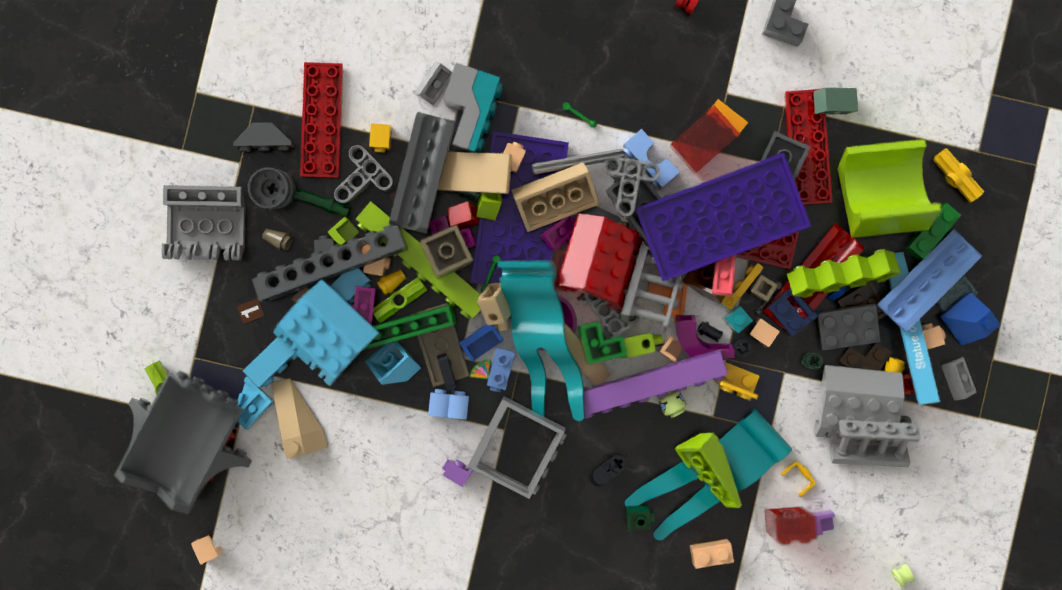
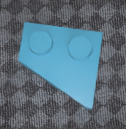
[237,376,274,430]

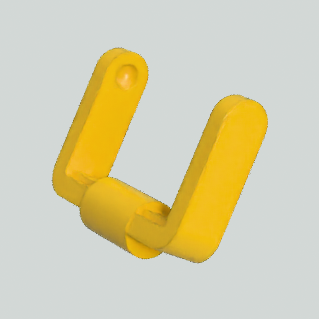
[780,461,816,497]

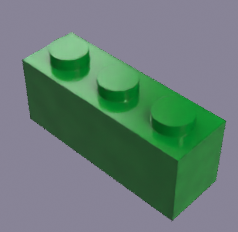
[903,203,961,260]

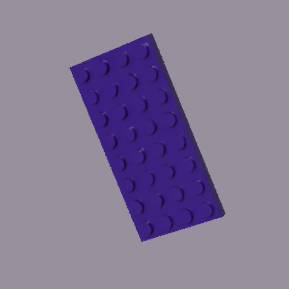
[470,131,569,285]
[635,153,811,282]

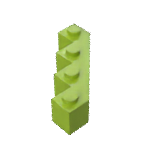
[787,249,901,298]

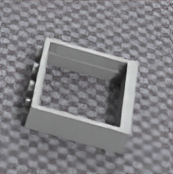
[468,396,567,499]

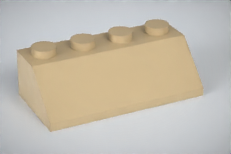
[511,162,599,232]

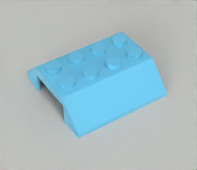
[273,279,379,386]

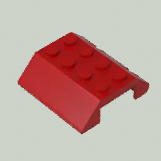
[556,214,643,312]

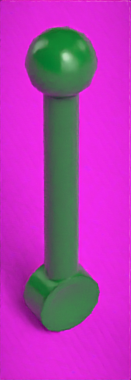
[563,102,597,128]
[481,255,500,293]

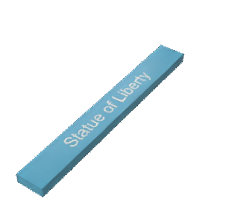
[888,252,940,405]

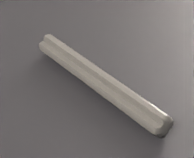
[532,149,624,174]

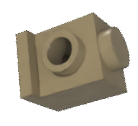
[751,275,778,302]

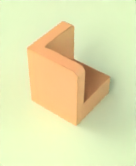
[750,318,780,347]
[658,335,683,362]
[191,535,223,565]

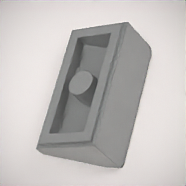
[415,62,452,105]
[941,357,977,400]

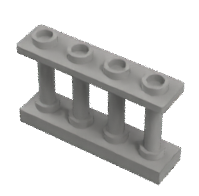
[620,244,686,332]
[829,420,920,467]

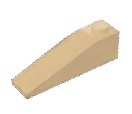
[271,378,328,459]

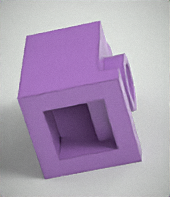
[442,459,472,487]

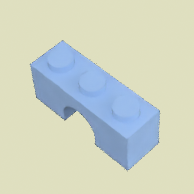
[623,129,679,189]

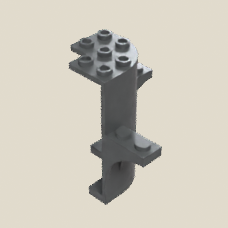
[115,371,252,514]

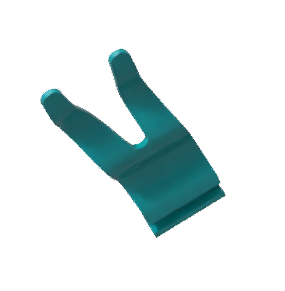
[498,261,585,421]
[625,408,792,540]

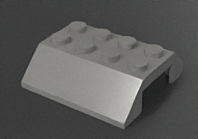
[162,185,246,261]
[814,365,904,444]

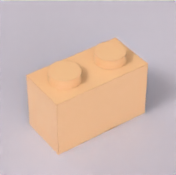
[690,539,734,569]

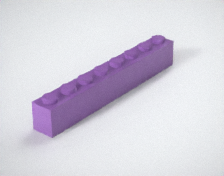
[584,349,728,419]

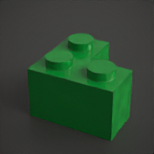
[577,321,627,364]

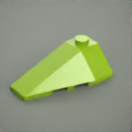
[675,433,742,508]

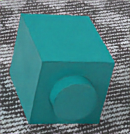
[722,306,753,333]

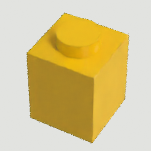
[369,123,392,153]

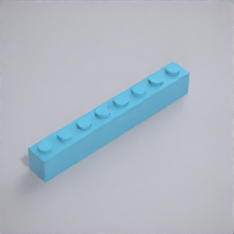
[243,268,372,388]

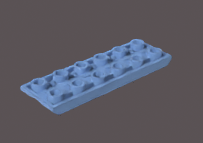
[877,229,982,333]

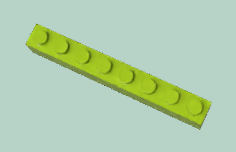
[356,201,481,319]

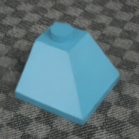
[365,341,421,385]

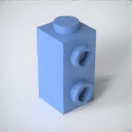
[487,347,515,392]

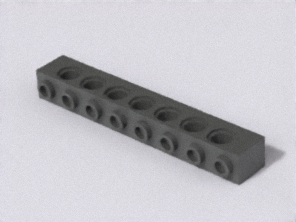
[252,224,408,303]

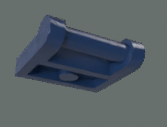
[767,287,819,337]

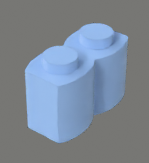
[428,389,469,420]

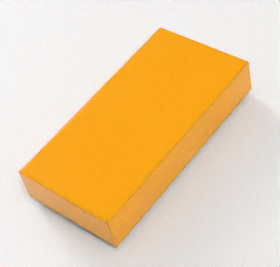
[706,99,748,138]

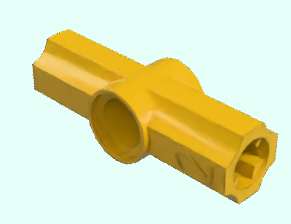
[932,148,984,203]

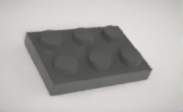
[817,303,880,351]

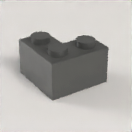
[762,0,808,47]

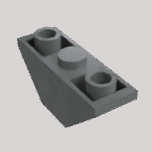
[233,122,295,152]

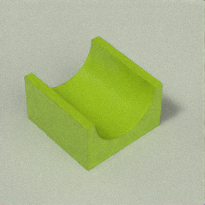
[837,139,941,238]

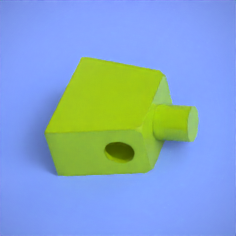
[619,333,663,358]

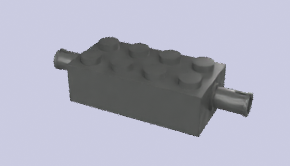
[605,162,661,251]

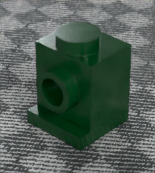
[626,505,654,532]

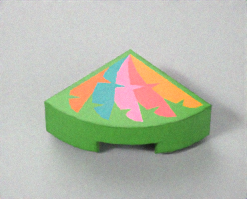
[470,360,491,379]

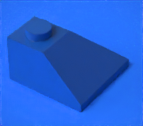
[940,292,1001,345]

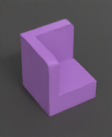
[808,510,835,536]

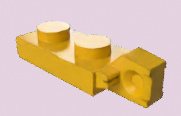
[722,263,763,310]

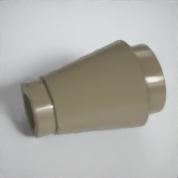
[262,229,293,251]

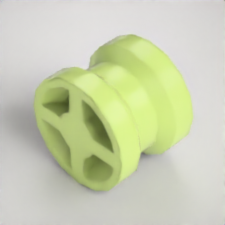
[891,564,915,588]

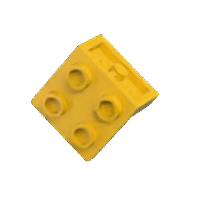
[715,362,760,401]

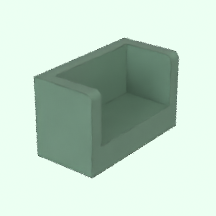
[813,88,858,115]

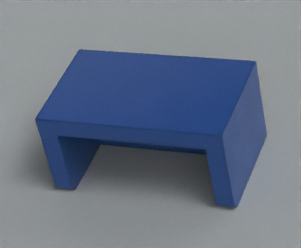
[459,324,504,362]

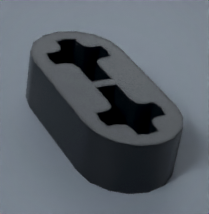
[437,353,457,391]

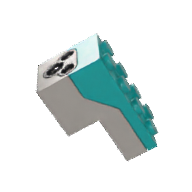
[443,63,503,153]

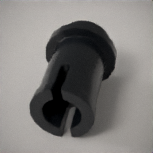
[697,321,723,342]

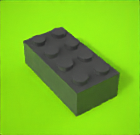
[761,131,811,182]

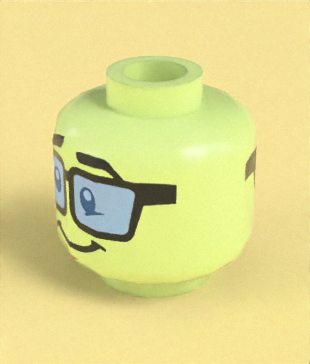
[658,390,686,418]

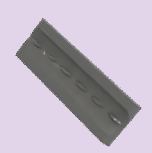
[389,112,455,234]

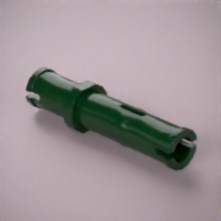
[293,188,351,218]

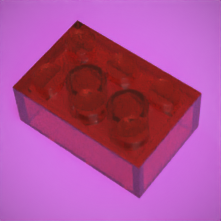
[670,105,740,174]
[764,506,817,545]

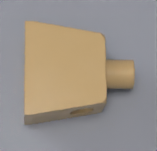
[477,283,511,331]

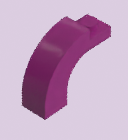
[675,315,734,360]

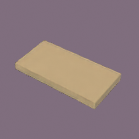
[438,152,512,194]

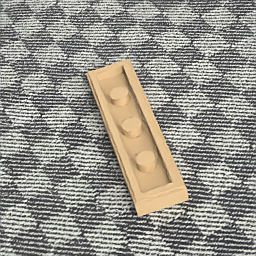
[564,323,611,386]

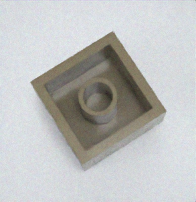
[420,225,473,279]

